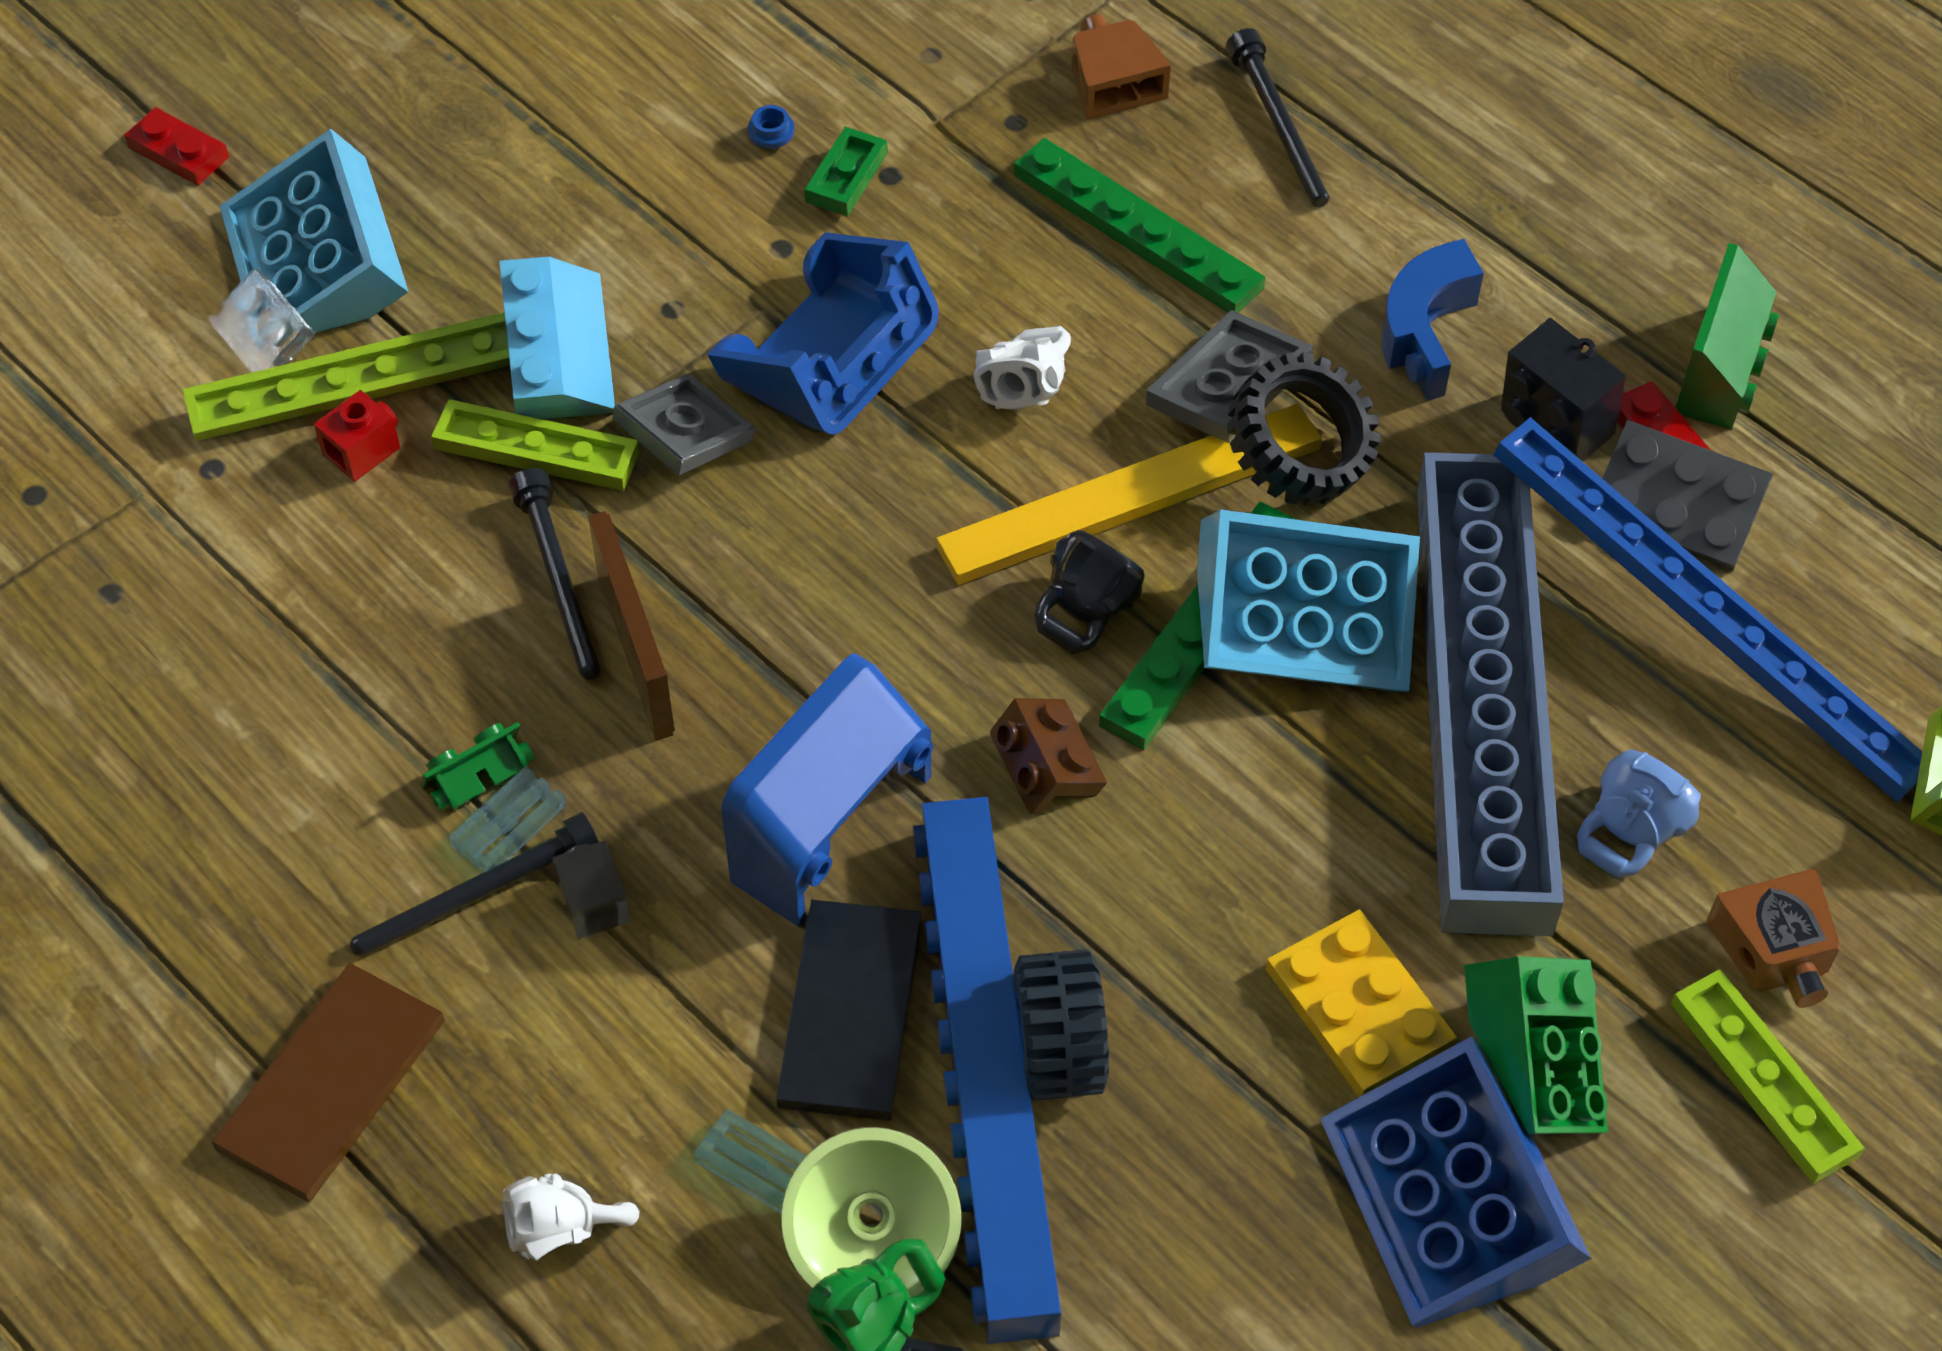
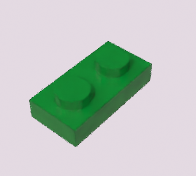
[804,126,888,217]

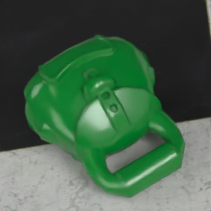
[807,1239,945,1351]

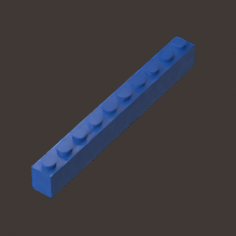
[913,797,1061,1344]

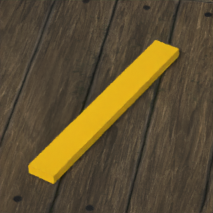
[937,403,1322,586]

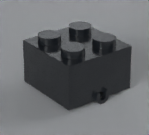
[1501,317,1626,462]

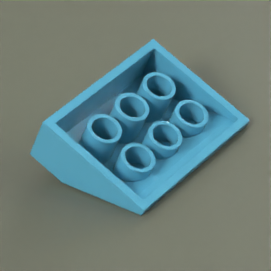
[220,128,408,347]
[1197,509,1420,693]

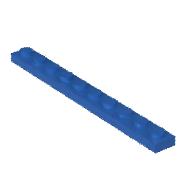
[1493,418,1923,803]

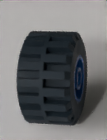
[1013,949,1109,1101]

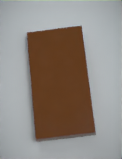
[588,511,675,741]
[212,963,445,1203]

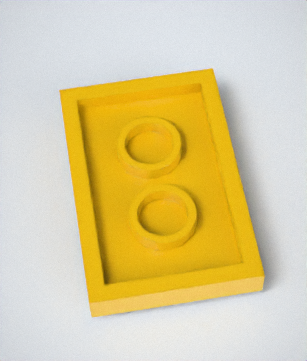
[1265,909,1457,1097]

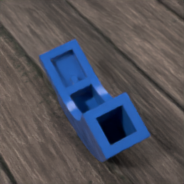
[1382,239,1484,400]

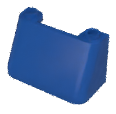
[707,232,939,434]

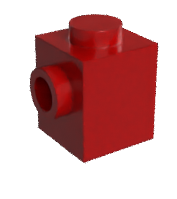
[314,390,401,482]

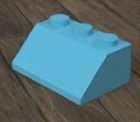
[499,257,615,419]

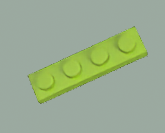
[431,399,640,491]
[1671,969,1865,1185]

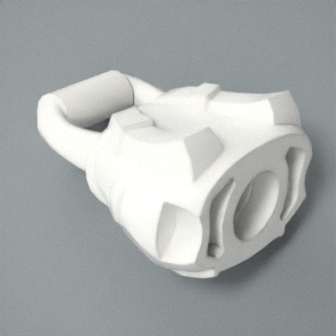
[973,326,1071,410]
[503,1174,639,1261]

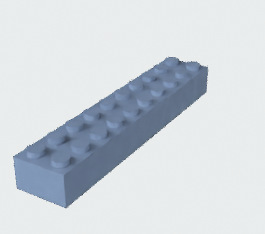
[1417,453,1564,936]

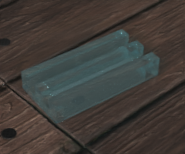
[449,766,567,872]
[694,1109,806,1214]

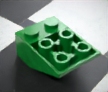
[1464,956,1608,1134]

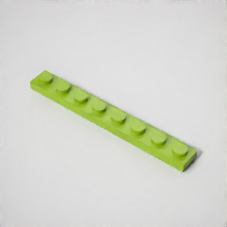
[182,312,510,441]

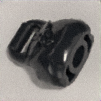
[1034,530,1145,654]

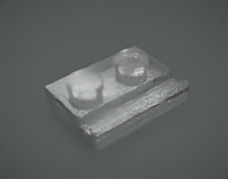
[207,268,315,372]

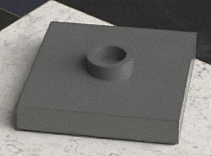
[612,373,755,475]

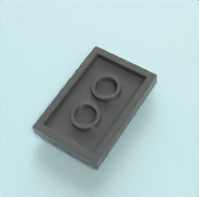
[1146,310,1313,443]
[1602,420,1773,571]

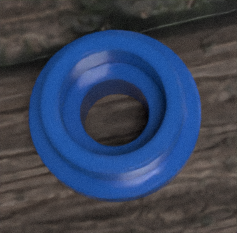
[748,105,795,149]

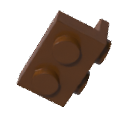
[990,698,1107,814]

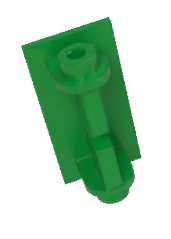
[420,722,535,812]

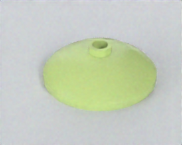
[782,1127,961,1297]

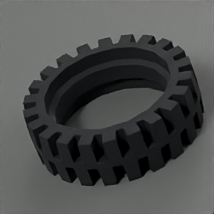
[1227,352,1380,506]

